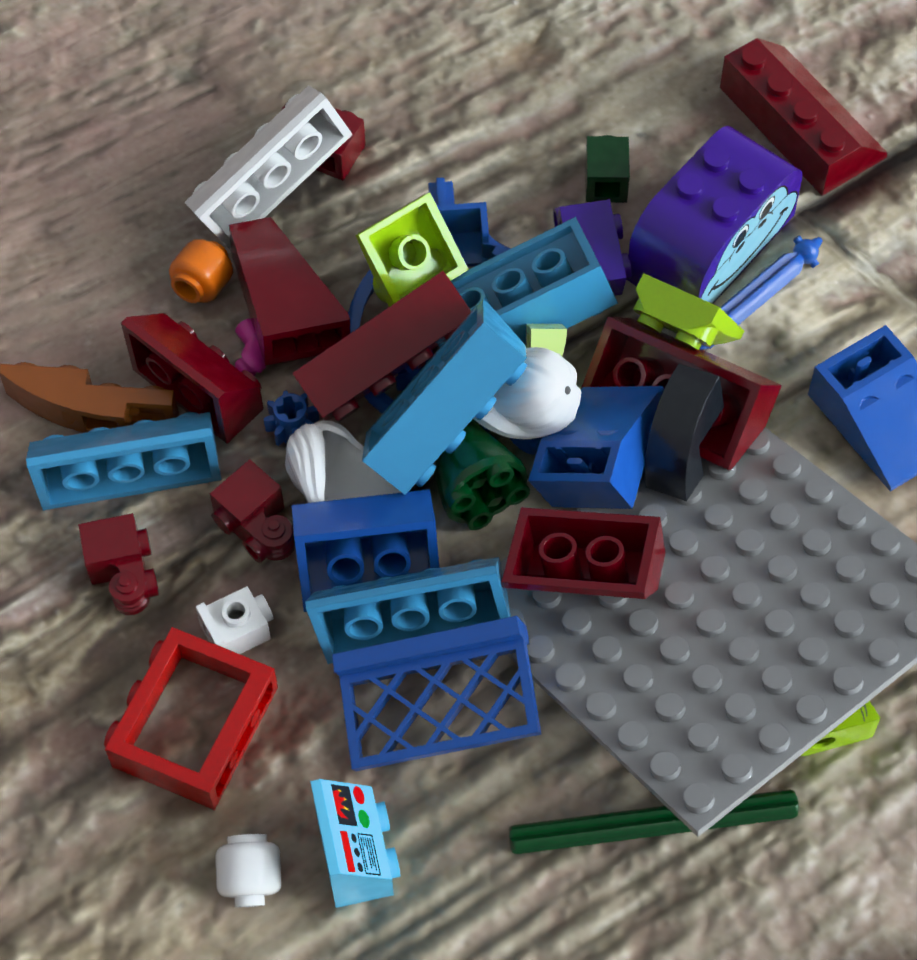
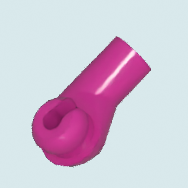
[234,319,266,376]

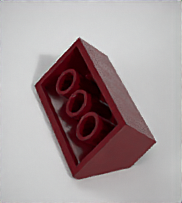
[720,38,888,196]
[293,271,471,422]
[580,317,782,470]

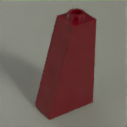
[229,217,350,366]

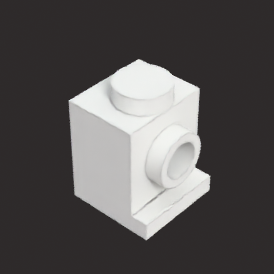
[196,586,274,654]

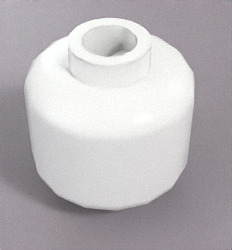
[215,834,281,907]

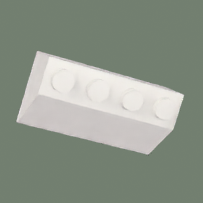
[185,85,353,250]

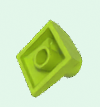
[355,192,469,307]
[633,273,745,351]

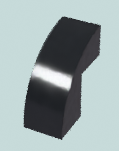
[645,364,724,501]

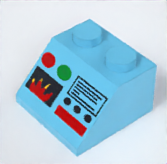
[310,779,401,908]

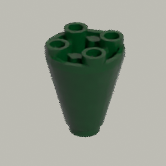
[433,419,530,530]

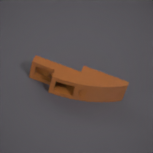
[0,362,179,433]

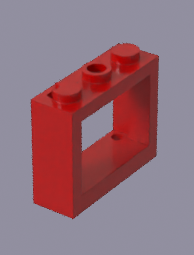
[104,627,278,810]

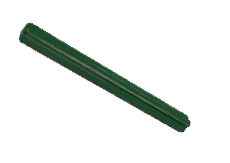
[509,789,799,854]

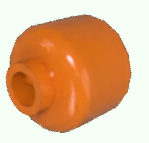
[169,239,233,303]

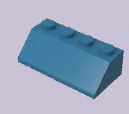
[439,217,618,347]
[362,299,527,495]
[26,412,222,511]
[305,557,511,664]

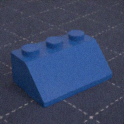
[292,489,440,612]

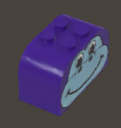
[626,126,803,304]

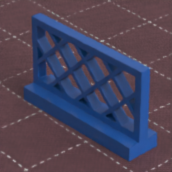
[332,616,542,772]

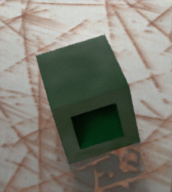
[585,135,630,203]

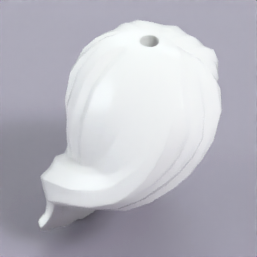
[473,347,581,440]
[285,420,401,503]

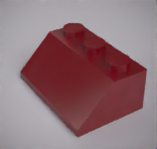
[121,313,264,444]
[501,507,666,599]

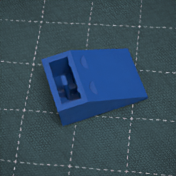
[808,325,917,492]
[528,386,664,509]

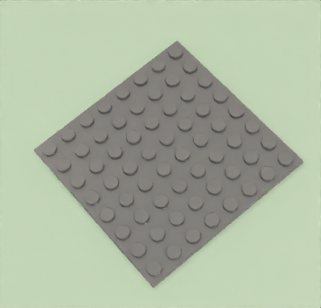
[500,427,917,837]

